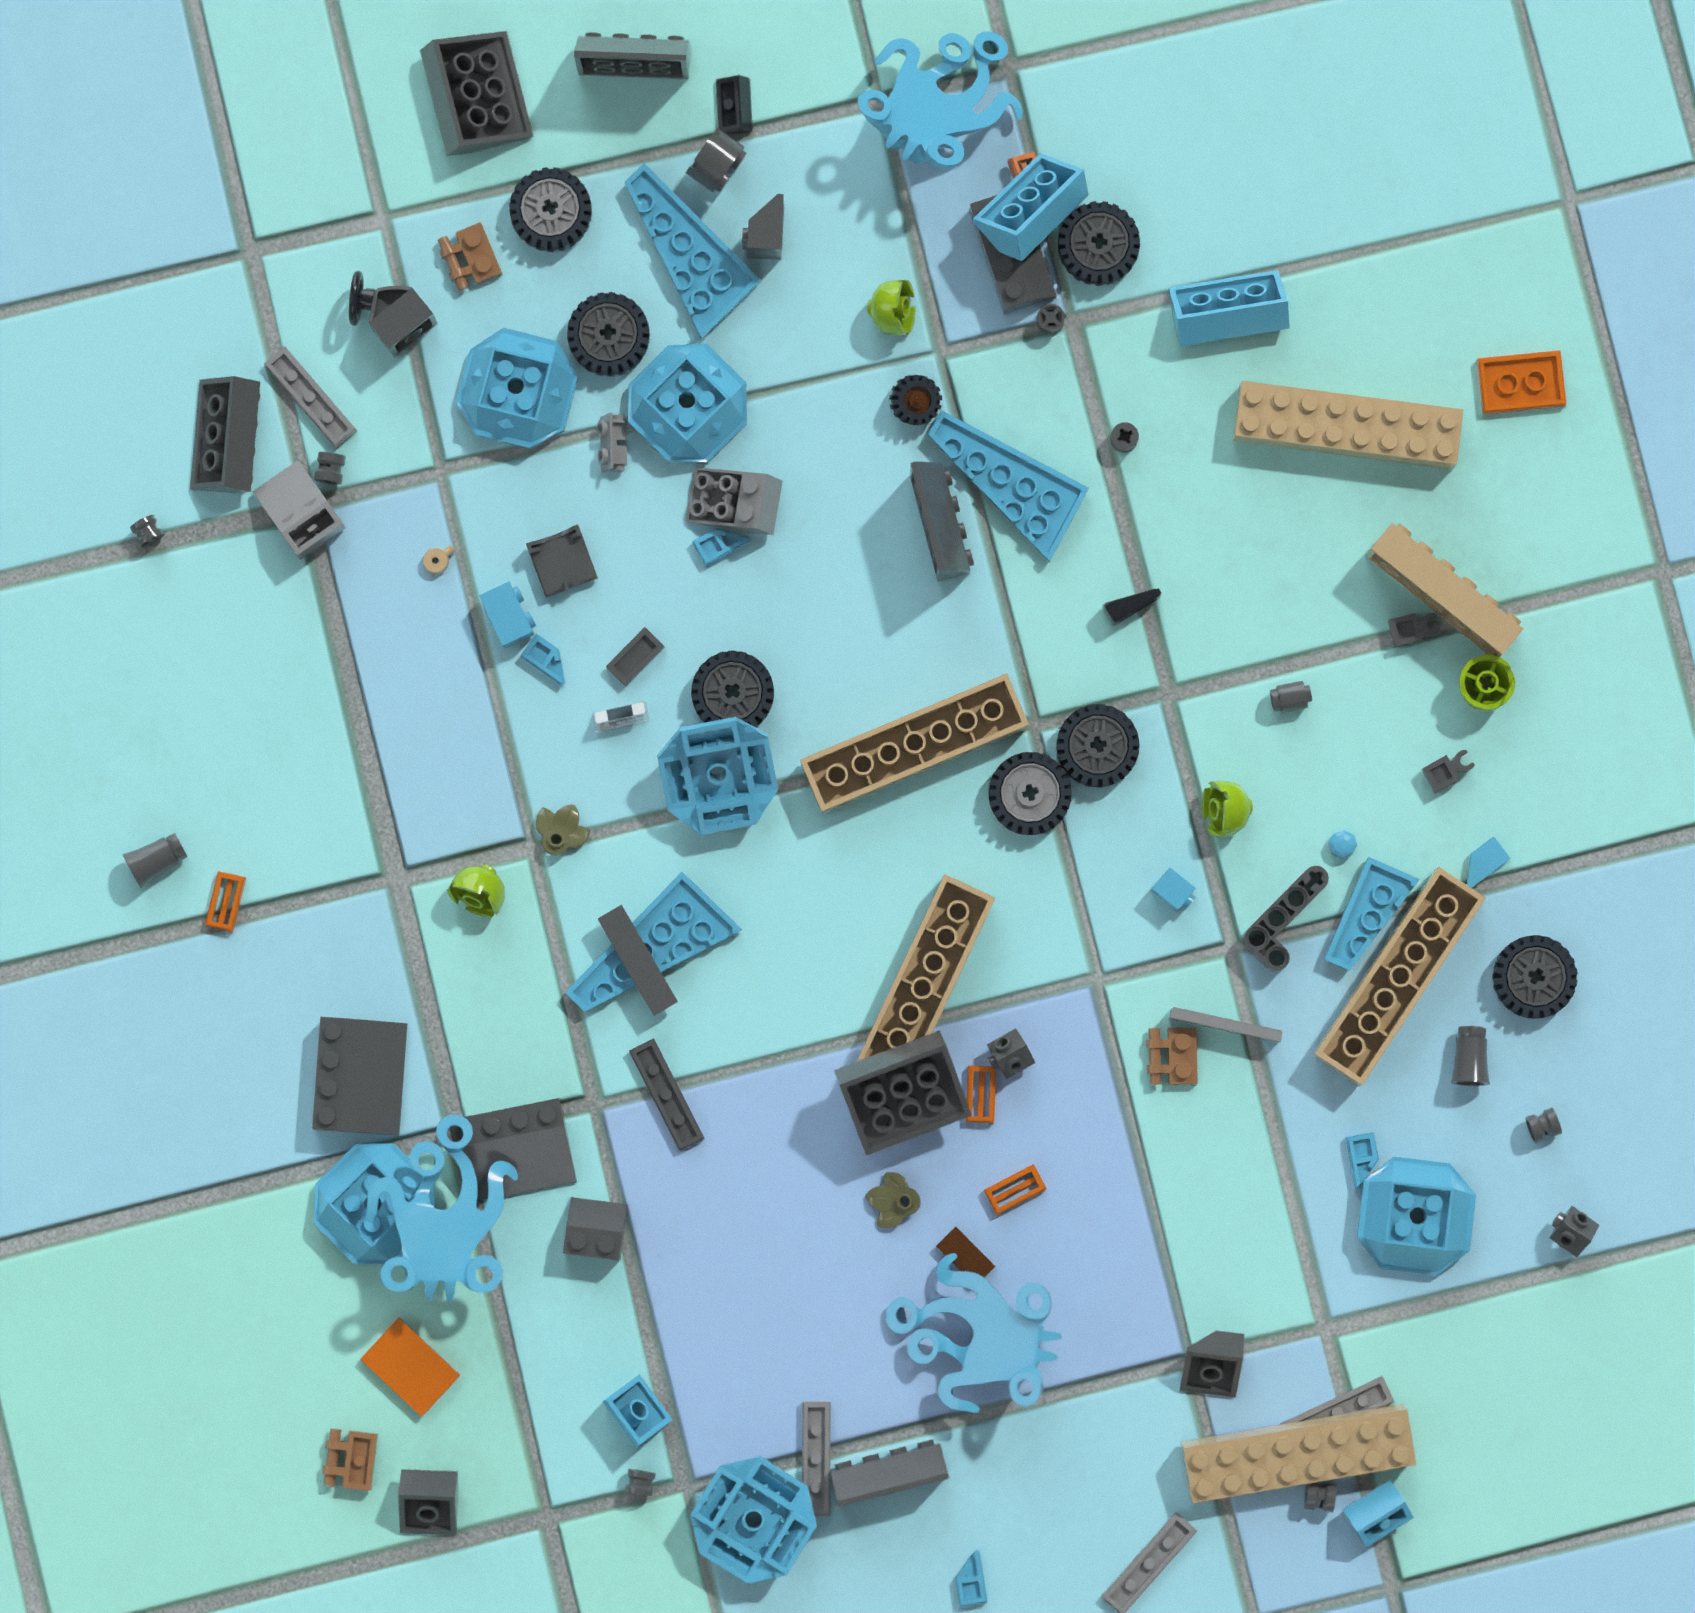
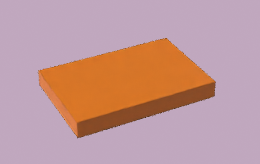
[1477,350,1567,414]
[360,1317,461,1417]

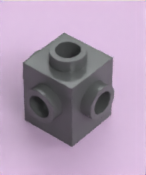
[987,1028,1035,1079]
[1549,1206,1600,1257]

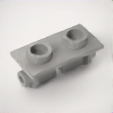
[597,413,627,472]

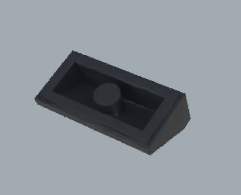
[716,75,753,134]

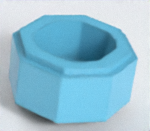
[1328,830,1357,859]

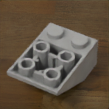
[253,460,346,560]
[685,467,783,535]

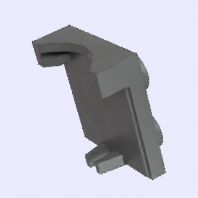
[526,524,598,598]

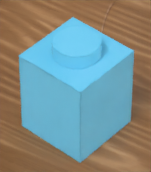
[1151,867,1196,912]

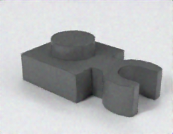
[1388,613,1440,648]
[1421,750,1475,793]

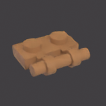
[437,222,502,291]
[1146,1028,1198,1085]
[322,1428,378,1491]

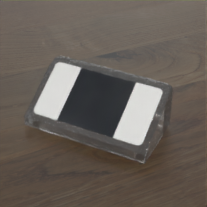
[592,701,650,733]

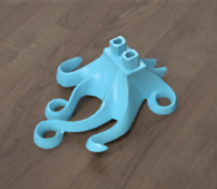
[858,31,1023,169]
[366,1114,518,1302]
[886,1253,1062,1413]

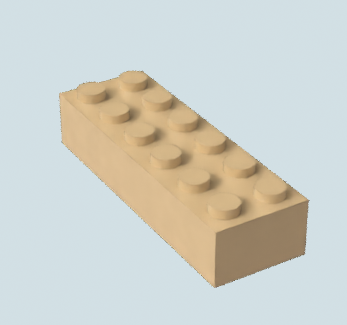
[1366,523,1524,657]

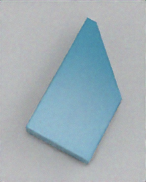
[692,528,751,567]
[520,633,565,687]
[1466,836,1511,888]
[1345,1132,1379,1188]
[955,1550,988,1607]

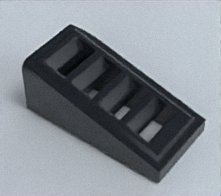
[1102,588,1161,626]

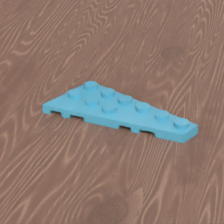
[624,163,761,339]
[928,410,1089,563]
[565,872,742,1012]

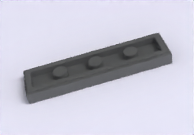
[597,904,678,1016]
[629,1038,705,1151]

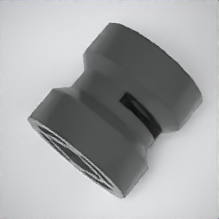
[314,452,346,485]
[1525,1108,1562,1143]
[1304,1482,1337,1513]

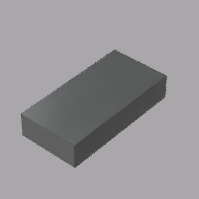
[606,627,665,687]

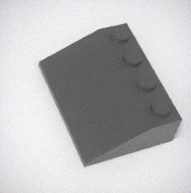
[420,31,533,156]
[574,32,690,79]
[910,461,974,582]
[312,1017,408,1136]
[834,1030,972,1156]
[449,1098,577,1201]

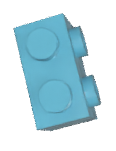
[479,582,536,649]
[1342,1480,1414,1547]

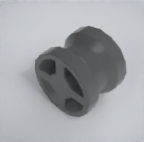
[1036,304,1065,335]
[1110,422,1139,453]
[130,514,165,548]
[625,1469,656,1496]

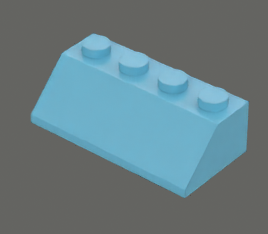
[973,153,1089,261]
[1169,270,1290,346]

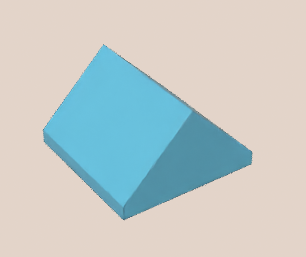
[603,1374,673,1447]

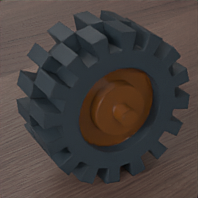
[889,375,942,425]

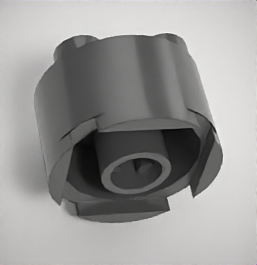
[686,128,747,193]

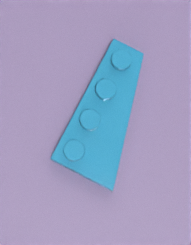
[1323,857,1420,971]

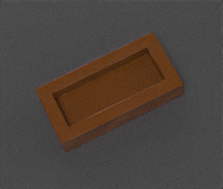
[936,1226,995,1277]

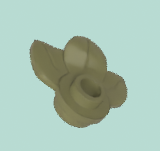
[536,805,590,856]
[865,1172,921,1228]

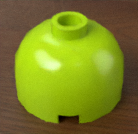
[867,280,916,335]
[1458,654,1516,711]
[1202,781,1253,837]
[447,865,505,917]

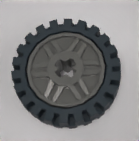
[1058,201,1140,286]
[567,292,650,377]
[691,650,774,727]
[1056,704,1140,788]
[1492,935,1578,1019]

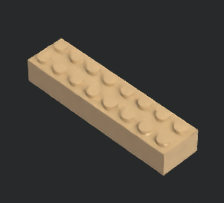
[1233,381,1464,469]
[800,674,1029,814]
[1312,867,1486,1086]
[857,874,995,1061]
[1181,1404,1416,1503]

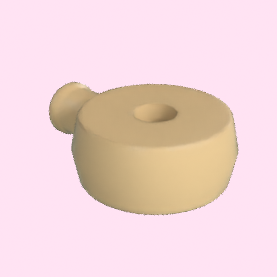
[423,545,456,574]

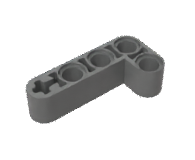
[1242,866,1329,972]

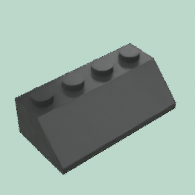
[969,195,1057,314]
[190,376,260,493]
[830,1439,949,1506]

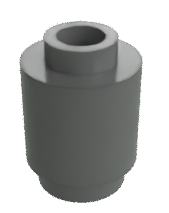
[1270,681,1312,713]

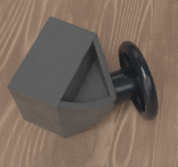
[349,271,437,358]

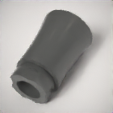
[122,833,188,888]
[1450,1026,1490,1086]

